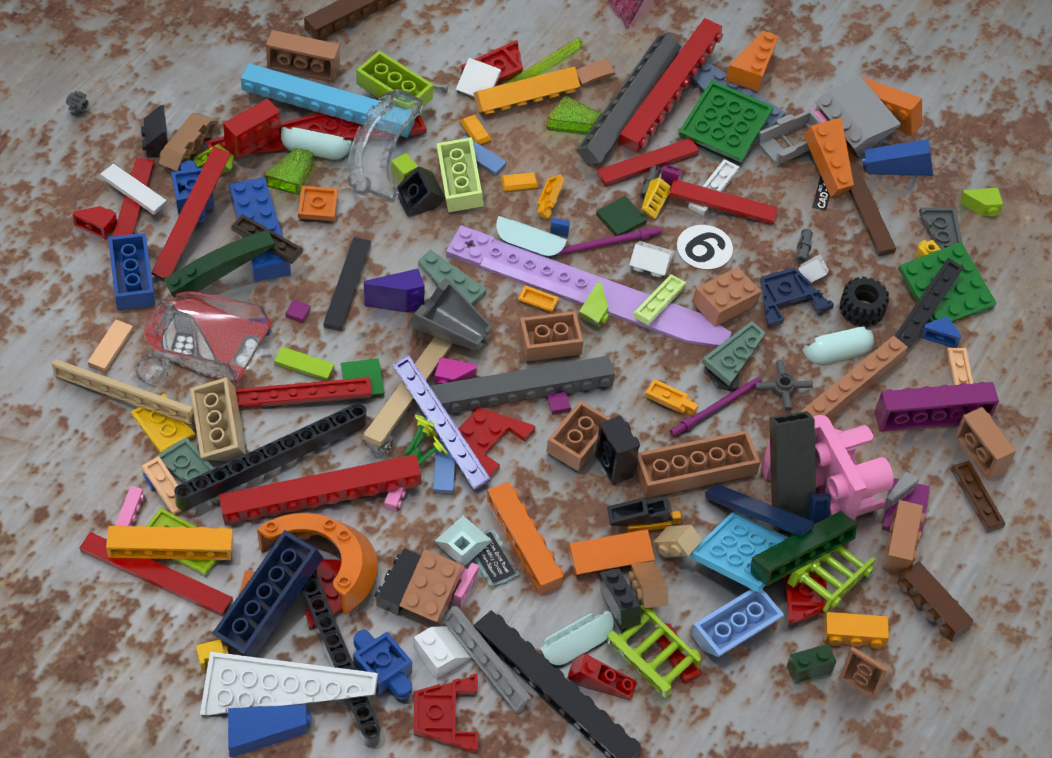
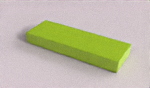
[274,346,335,381]

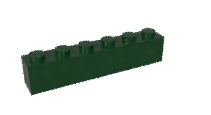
[750,511,858,586]

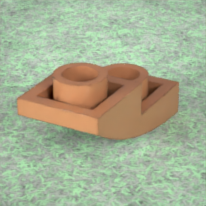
[576,59,616,87]

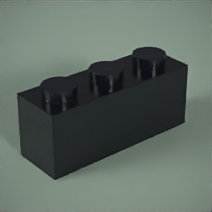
[375,548,421,616]
[600,568,641,630]

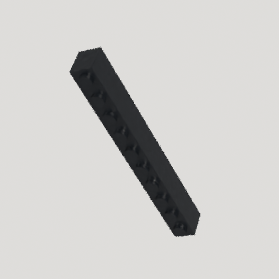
[473,610,642,758]

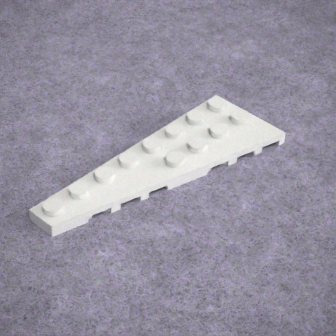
[200,652,378,716]

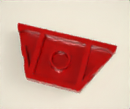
[461,40,523,84]
[784,572,827,625]

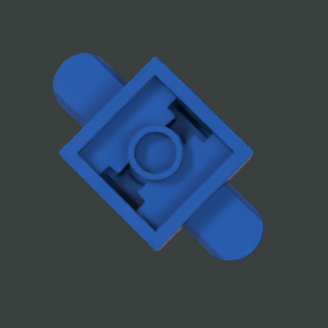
[171,161,215,223]
[353,630,412,700]

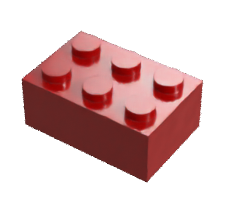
[223,99,281,160]

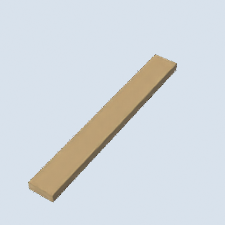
[363,337,452,447]
[52,359,195,424]

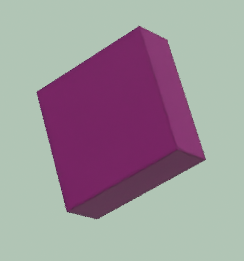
[285,299,311,323]
[547,392,571,414]

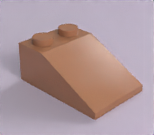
[839,646,891,700]

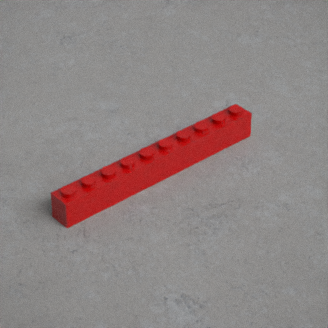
[619,18,723,153]
[219,454,422,525]

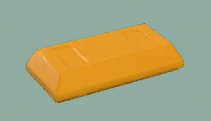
[460,115,492,145]
[500,172,539,192]
[518,285,559,313]

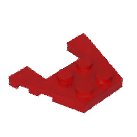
[458,407,536,478]
[305,559,343,630]
[414,674,478,753]

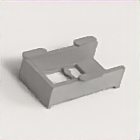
[757,109,822,167]

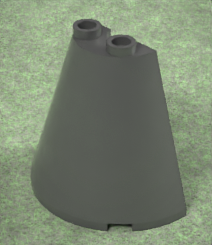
[408,278,493,353]

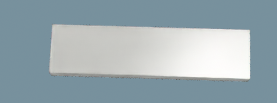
[688,159,739,216]
[100,164,167,215]

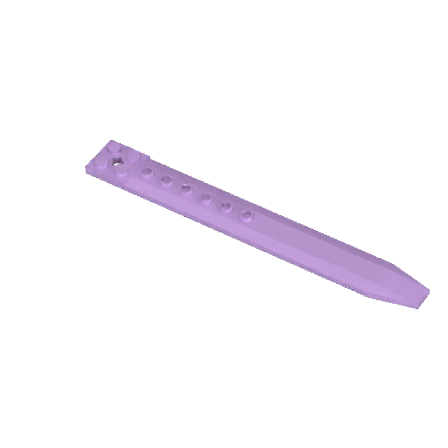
[446,225,732,348]

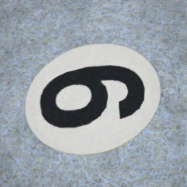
[677,225,733,269]

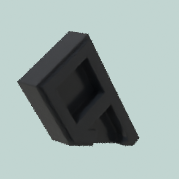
[704,366,740,392]

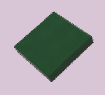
[596,196,647,236]

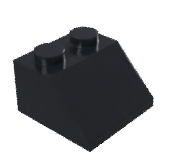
[141,105,168,158]
[394,166,445,216]

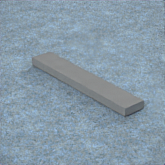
[442,606,531,713]

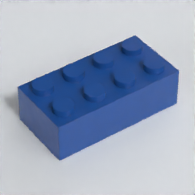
[108,233,155,310]

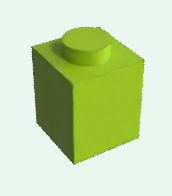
[391,153,418,183]

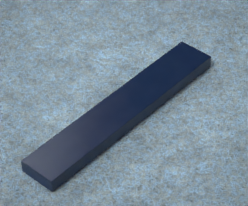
[705,484,814,537]

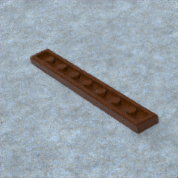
[846,142,896,255]

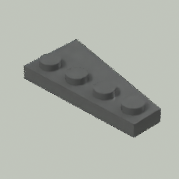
[919,207,963,249]

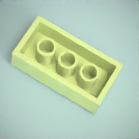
[437,137,484,212]

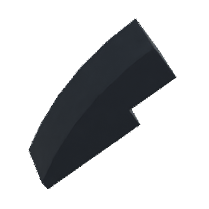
[607,496,673,526]

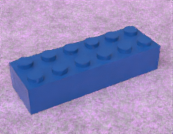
[229,177,291,282]

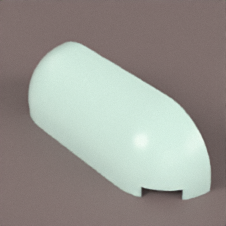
[281,127,352,160]
[496,216,567,256]
[802,327,874,365]
[540,611,613,665]

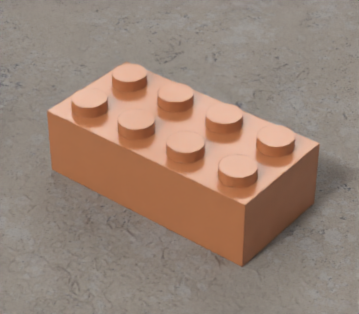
[266,30,340,83]

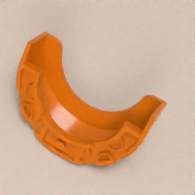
[257,513,378,615]

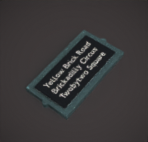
[473,528,520,589]

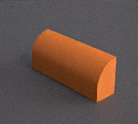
[567,529,655,575]

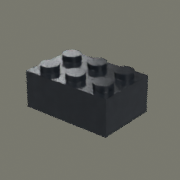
[595,415,640,485]

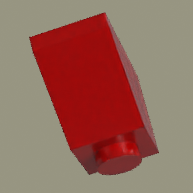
[72,206,117,240]

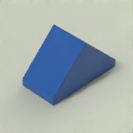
[921,316,961,348]

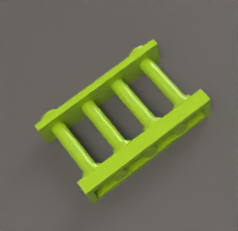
[787,546,876,612]
[607,604,701,699]

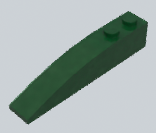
[164,230,276,300]

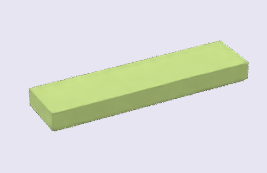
[633,275,686,326]

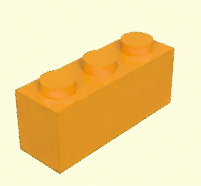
[823,612,889,649]

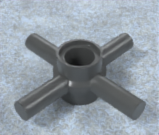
[755,360,813,411]

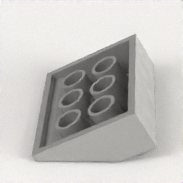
[815,77,901,157]

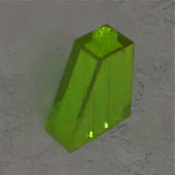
[546,96,601,135]
[264,148,314,196]

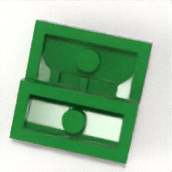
[340,358,384,396]

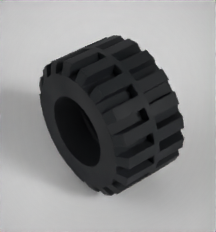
[839,276,890,327]

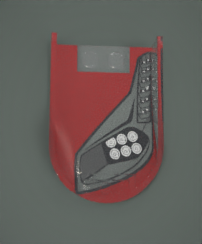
[144,291,272,384]

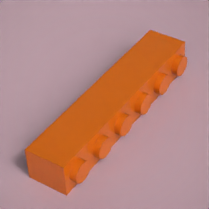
[486,482,564,595]

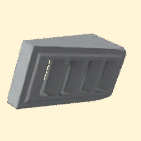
[884,471,919,510]

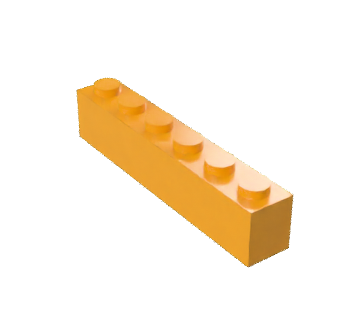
[473,66,580,115]
[106,525,234,560]

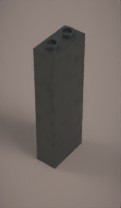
[769,411,816,534]

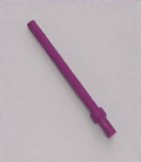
[557,227,662,255]
[670,377,762,437]

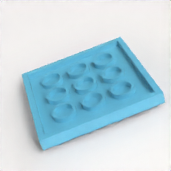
[690,511,789,593]

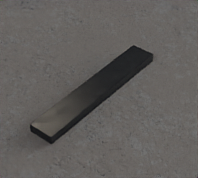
[323,237,371,331]
[895,258,964,352]

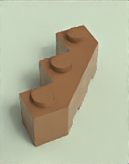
[159,113,218,171]

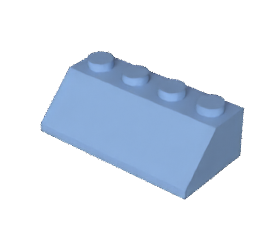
[691,589,784,657]

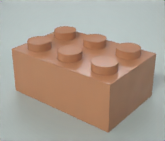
[692,267,762,327]
[519,311,584,362]
[546,400,611,472]
[955,407,1016,480]
[882,500,925,573]
[399,549,465,625]

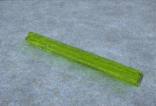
[504,37,583,84]

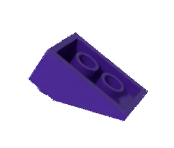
[364,268,425,312]

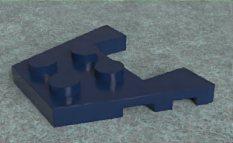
[760,267,834,328]

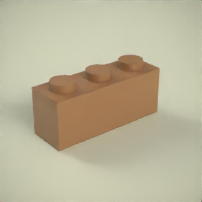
[628,561,668,608]

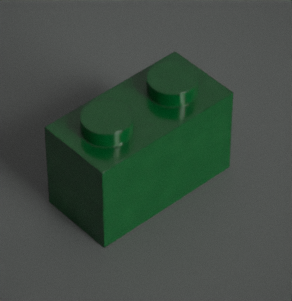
[786,644,836,683]

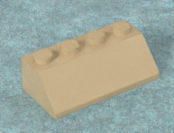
[190,377,246,461]

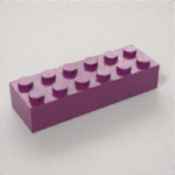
[874,382,999,432]

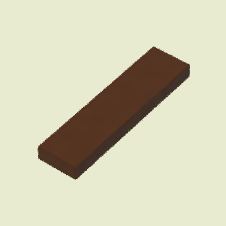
[951,461,1006,532]

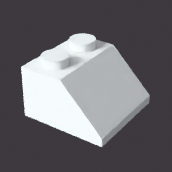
[629,241,675,277]
[414,626,471,680]

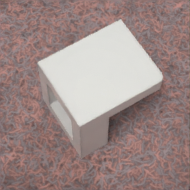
[799,255,829,283]

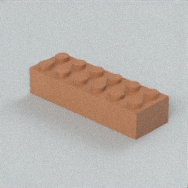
[635,430,760,498]

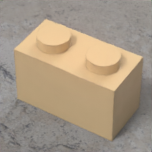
[653,525,702,557]

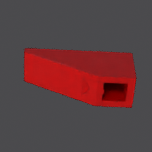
[567,653,637,700]

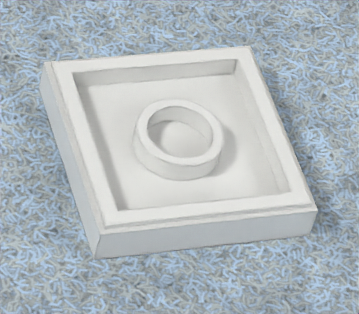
[456,58,501,97]

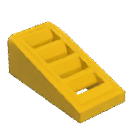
[641,178,671,220]

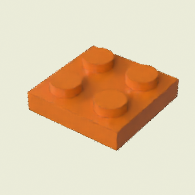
[298,186,338,221]

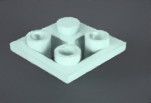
[435,516,492,566]

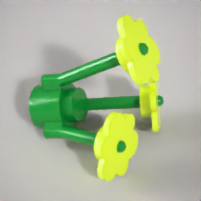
[403,414,448,465]

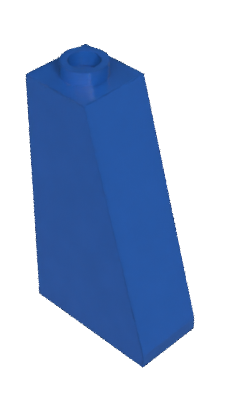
[862,139,933,176]
[228,704,311,757]

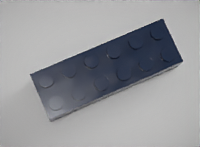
[212,530,324,657]

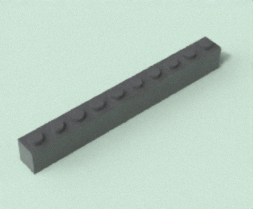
[576,32,681,166]
[430,355,615,413]

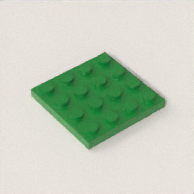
[679,80,774,163]
[898,242,997,323]

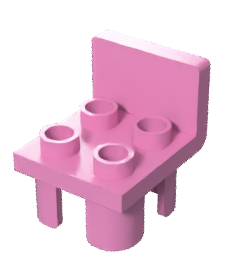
[761,415,894,521]

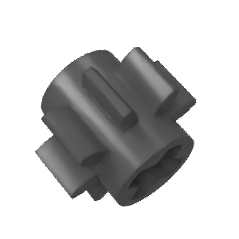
[66,91,89,113]

